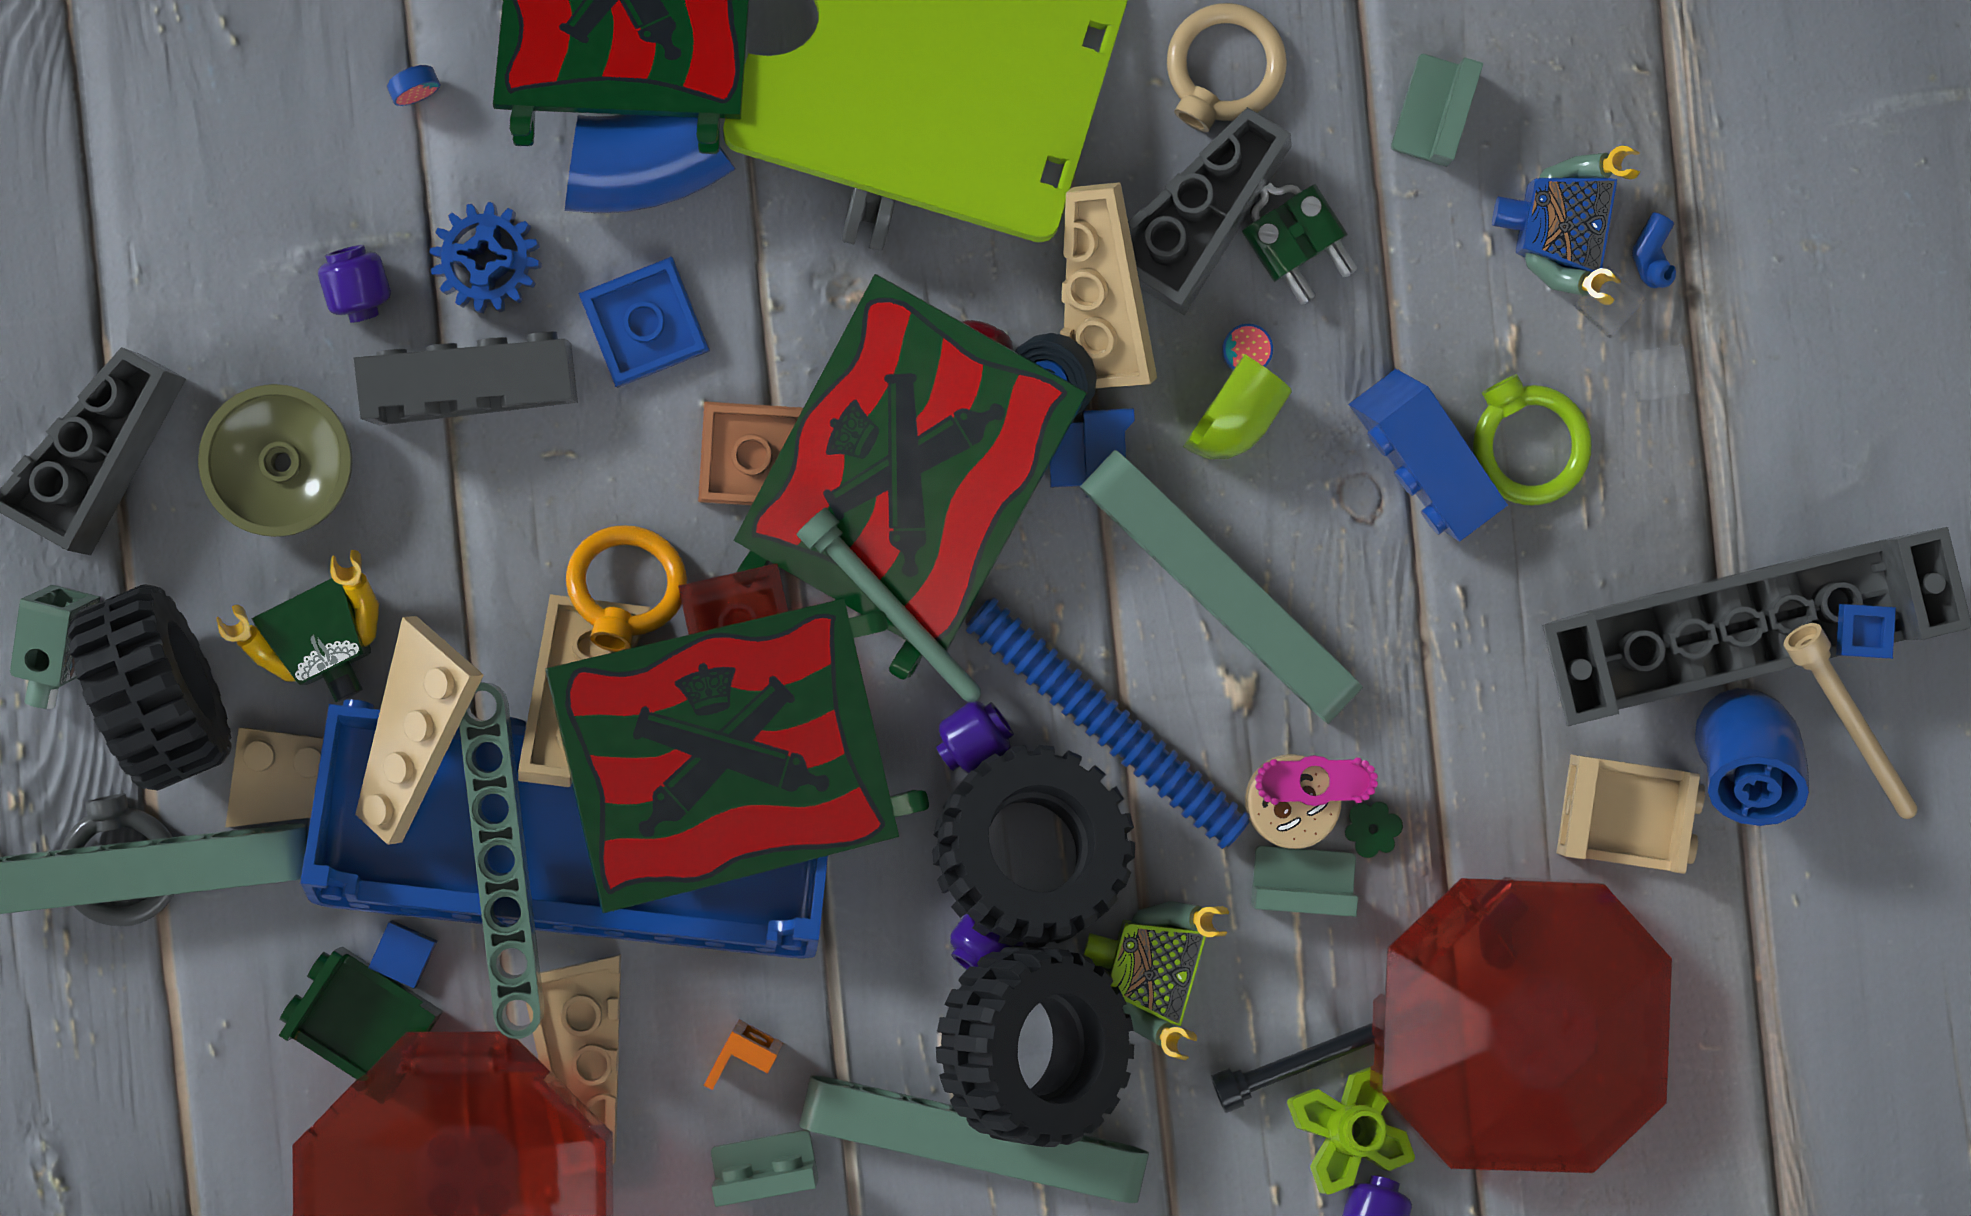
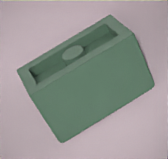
[1391,54,1484,167]
[1251,845,1358,917]

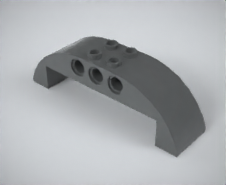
[1542,527,1971,726]

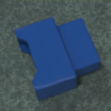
[1050,408,1135,498]

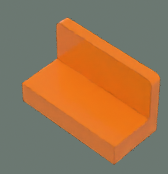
[703,1019,783,1090]

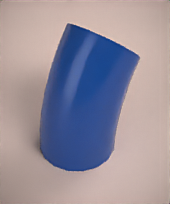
[565,114,736,214]
[1695,688,1809,826]

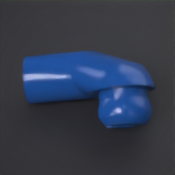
[1632,212,1676,288]

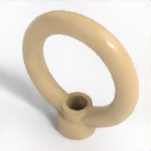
[1167,3,1287,132]

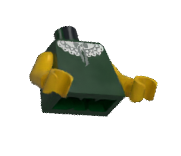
[216,550,379,703]

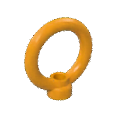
[566,525,687,652]

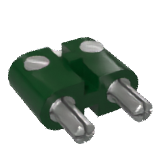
[1242,183,1357,304]

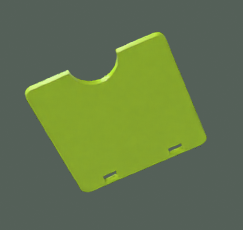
[723,0,1128,242]

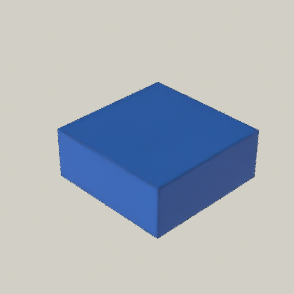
[1836,604,1896,659]
[368,920,438,988]

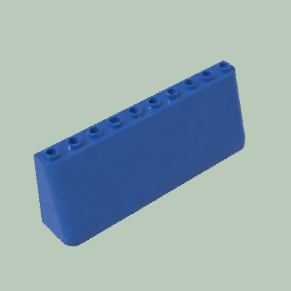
[300,699,828,959]

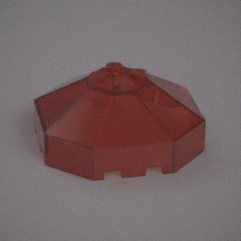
[1370,877,1672,1173]
[292,1031,613,1216]

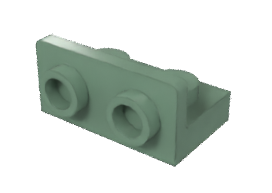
[711,1129,819,1207]

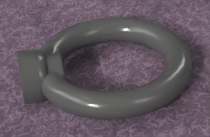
[61,793,174,926]

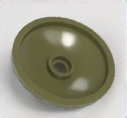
[198,384,353,537]

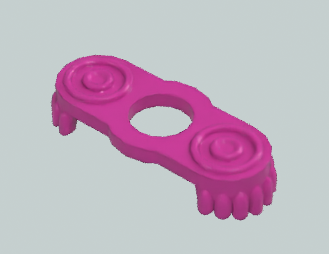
[1255,755,1378,806]

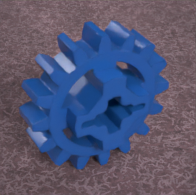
[429,202,542,314]

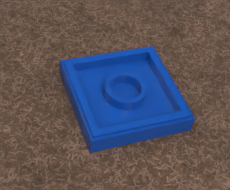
[578,256,710,388]

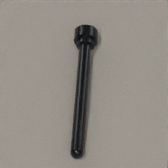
[1211,1000,1443,1113]

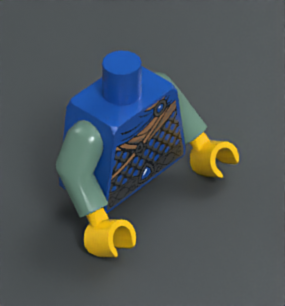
[1492,146,1640,305]

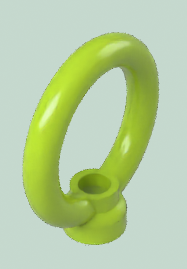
[1473,374,1592,506]

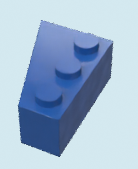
[1348,369,1508,542]

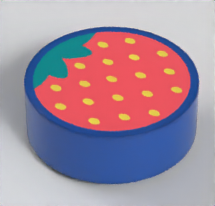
[387,65,441,106]
[1222,324,1273,371]

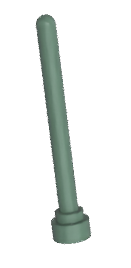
[796,507,981,703]

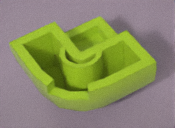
[1183,354,1292,459]

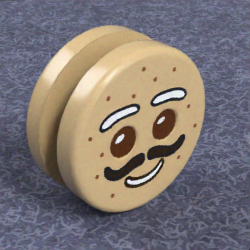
[1245,754,1341,849]

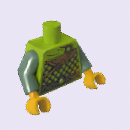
[1083,901,1229,1060]

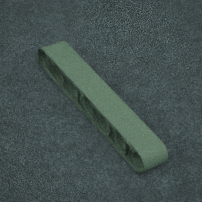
[1080,450,1363,724]
[459,682,544,1039]
[0,824,308,914]
[799,1075,1149,1203]

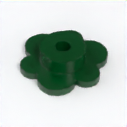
[1345,801,1403,858]

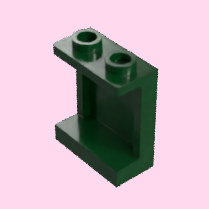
[279,946,443,1102]

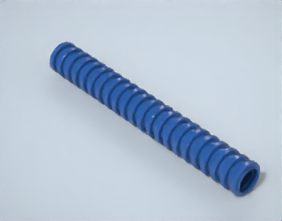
[965,597,1250,849]

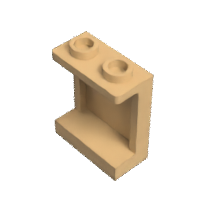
[1556,754,1705,874]

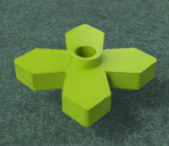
[1287,1066,1415,1195]

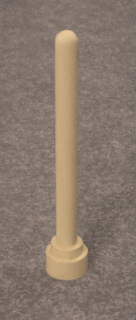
[1784,623,1917,819]

